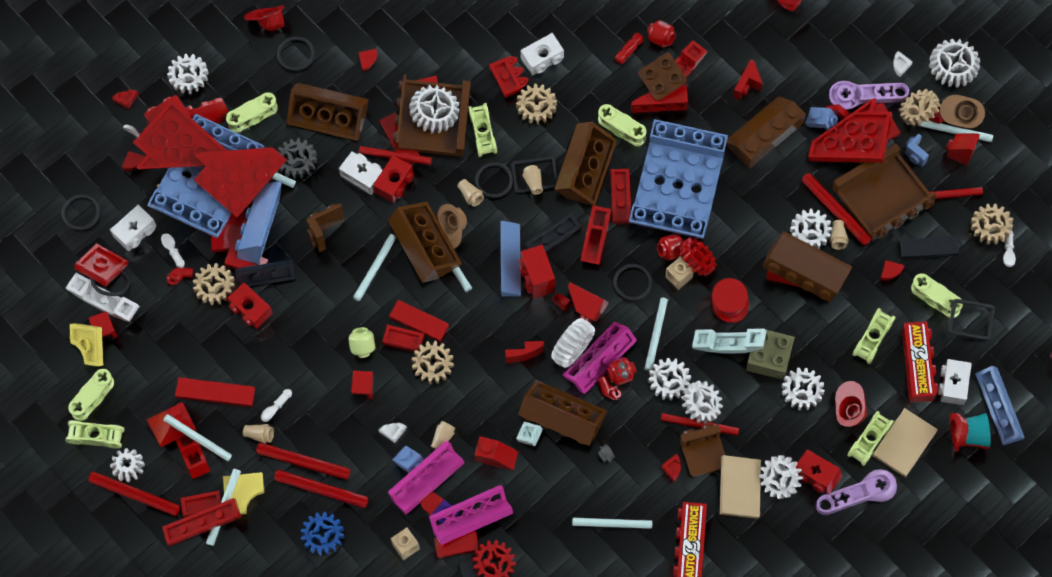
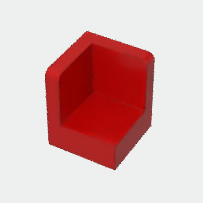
[89,311,117,338]
[351,371,374,399]

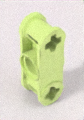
[226,93,278,133]
[468,103,497,157]
[598,104,646,146]
[911,274,963,318]
[852,308,896,364]
[68,369,114,421]
[847,410,894,466]
[65,421,125,449]

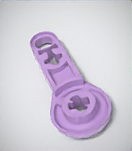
[829,81,909,110]
[816,469,897,515]

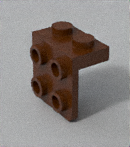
[638,52,687,101]
[306,204,345,252]
[680,424,726,477]

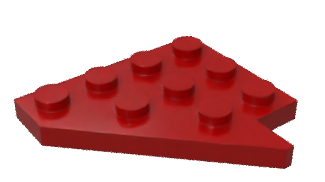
[808,98,893,163]
[133,100,227,169]
[194,147,287,217]

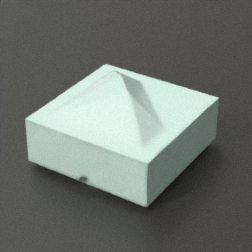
[516,422,543,446]

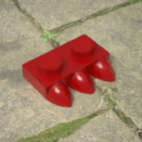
[489,56,529,98]

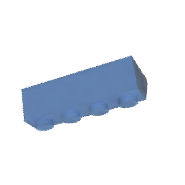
[235,181,282,264]

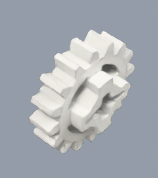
[167,54,209,94]
[790,209,832,249]
[648,358,691,401]
[782,368,824,410]
[682,381,723,424]
[759,455,803,499]

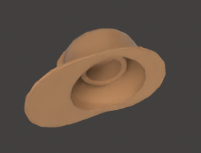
[940,95,985,128]
[438,204,467,249]

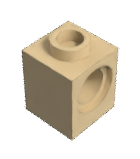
[666,257,693,290]
[391,528,420,560]

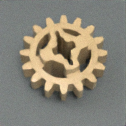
[516,84,557,124]
[899,89,941,126]
[971,204,1013,244]
[193,263,235,305]
[412,341,454,384]

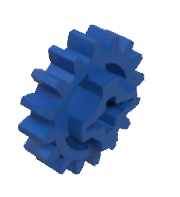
[301,512,344,556]

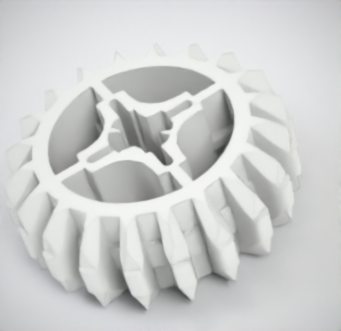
[929,38,980,88]
[409,85,460,134]
[551,318,595,368]

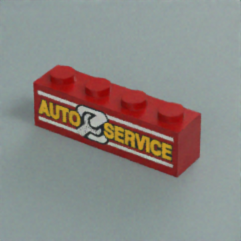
[902,322,938,403]
[673,502,707,577]

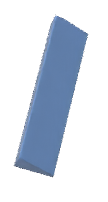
[501,221,521,296]
[975,366,1025,445]

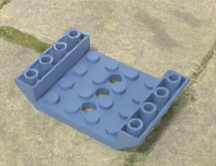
[147,114,264,238]
[629,119,728,239]

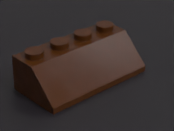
[286,83,369,141]
[726,96,806,169]
[554,122,617,206]
[388,202,462,283]
[762,231,852,302]
[518,380,607,446]

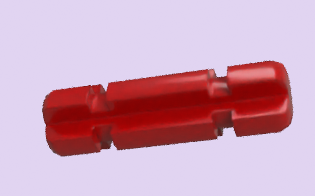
[615,33,643,64]

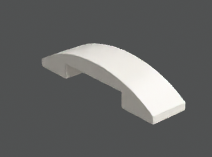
[66,273,140,322]

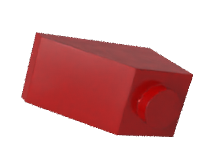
[946,133,980,165]
[475,437,518,471]

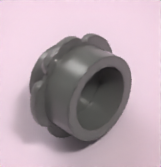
[598,444,615,462]

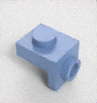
[806,107,838,130]
[905,134,929,167]
[393,446,424,479]

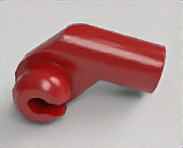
[167,268,194,285]
[597,375,622,400]

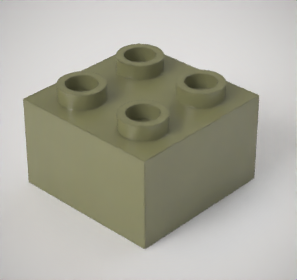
[746,328,795,380]

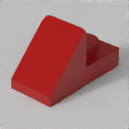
[733,60,763,100]

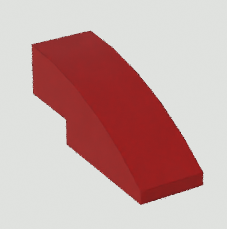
[580,205,612,265]
[176,435,211,479]

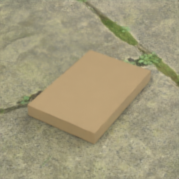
[872,408,938,478]
[720,455,761,519]

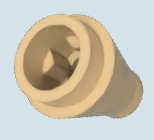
[523,165,543,195]
[458,179,484,206]
[829,220,849,250]
[431,421,455,449]
[243,424,274,443]

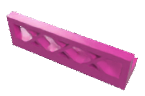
[563,322,637,394]
[388,440,464,515]
[429,485,513,545]

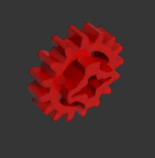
[679,237,717,276]
[472,540,516,577]

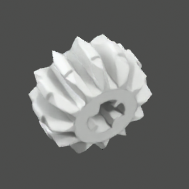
[110,448,145,482]

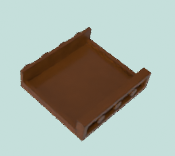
[393,74,471,157]
[833,143,936,240]

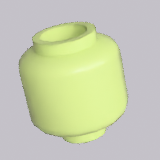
[348,327,375,358]

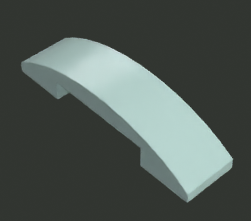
[692,329,767,353]

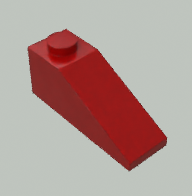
[631,84,688,113]

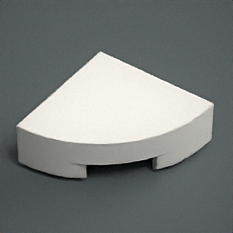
[893,51,912,77]
[379,423,406,443]

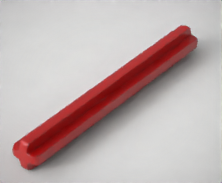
[802,173,872,245]
[256,443,350,479]
[274,470,368,508]
[88,472,180,516]

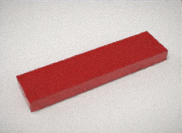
[175,377,256,407]
[162,498,242,546]

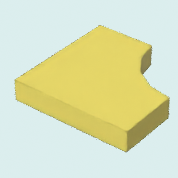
[70,323,103,366]
[223,472,264,515]

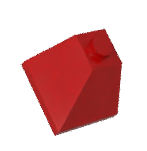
[568,283,608,322]
[147,402,196,447]

